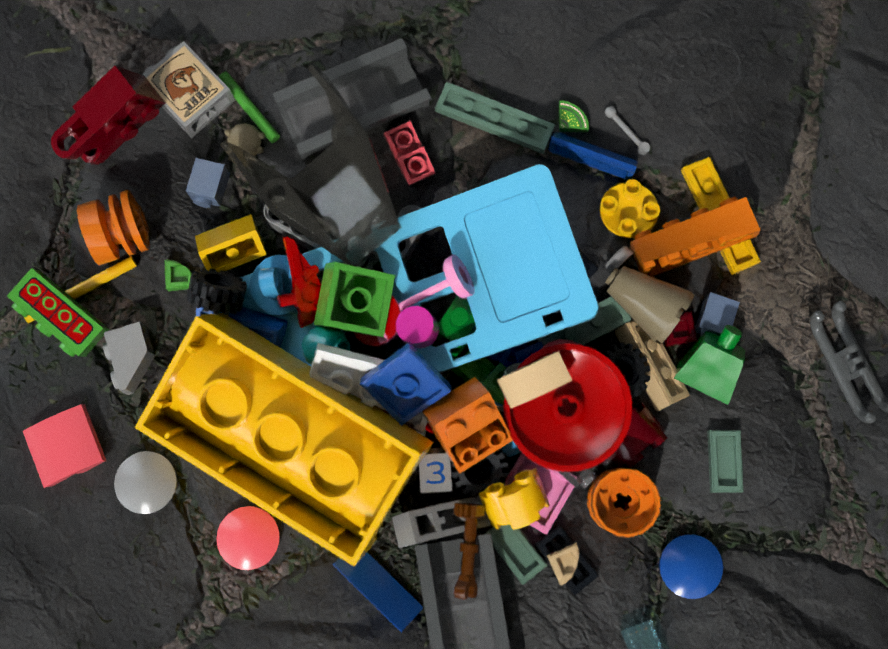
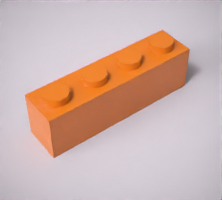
[630,197,760,277]

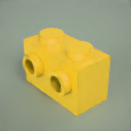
[195,214,267,272]

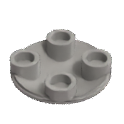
[114,451,178,514]

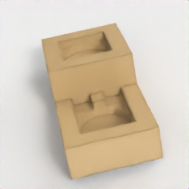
[496,351,572,408]

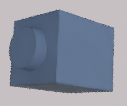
[186,158,230,208]
[695,292,740,337]

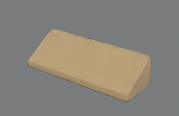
[615,320,690,411]

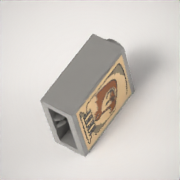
[143,41,235,138]

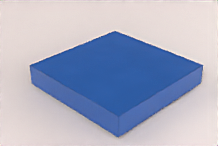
[360,342,451,426]

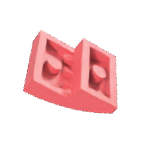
[23,404,106,488]

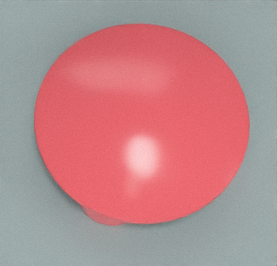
[217,506,280,570]

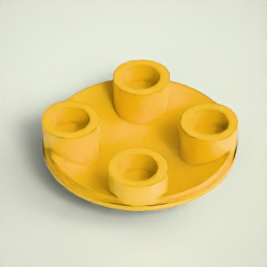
[599,179,660,238]

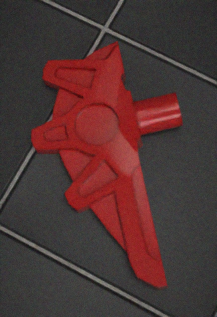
[277,236,321,328]

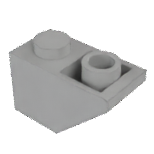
[103,322,155,395]

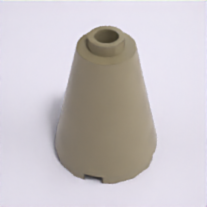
[605,266,695,345]

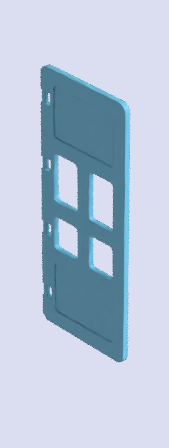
[240,165,599,373]

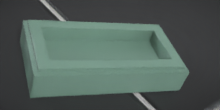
[707,430,744,493]
[485,525,548,585]

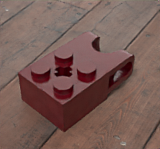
[51,65,165,165]

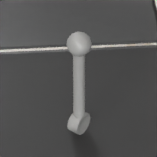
[605,106,650,155]

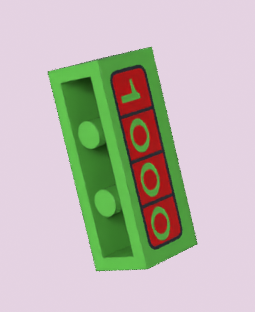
[7,268,109,357]

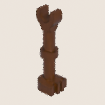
[454,503,485,600]

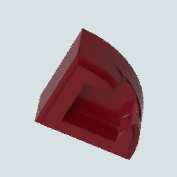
[665,311,697,347]

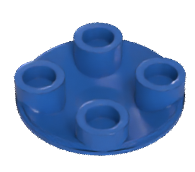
[658,534,723,599]

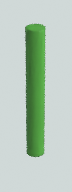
[219,71,280,143]

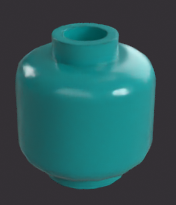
[302,326,350,365]

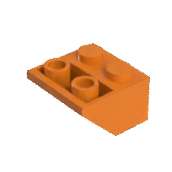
[422,377,513,473]

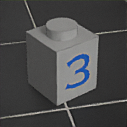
[419,448,452,494]

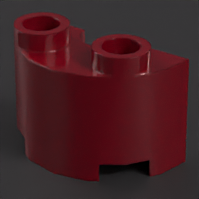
[610,402,668,468]

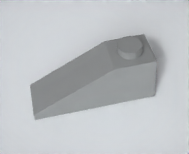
[392,495,491,548]

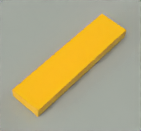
[681,157,761,275]

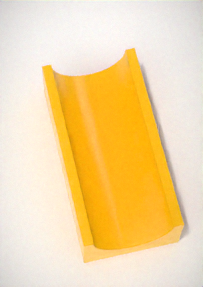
[135,313,433,566]

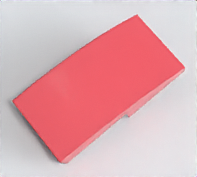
[383,121,436,186]

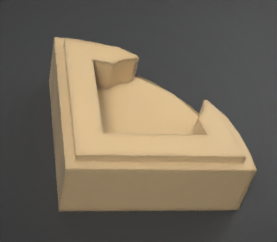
[547,543,579,586]

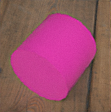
[396,306,439,348]

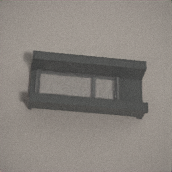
[272,38,431,160]
[415,533,510,649]

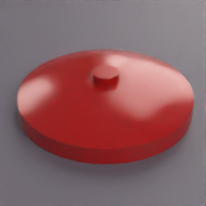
[504,344,632,472]

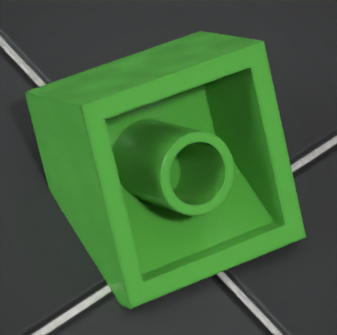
[314,262,395,337]

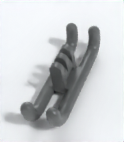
[810,301,888,424]

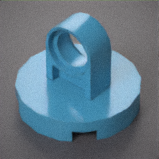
[250,255,298,317]

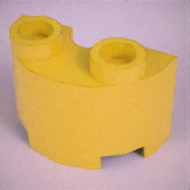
[478,468,549,530]

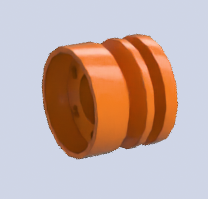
[77,190,150,265]
[586,468,661,537]

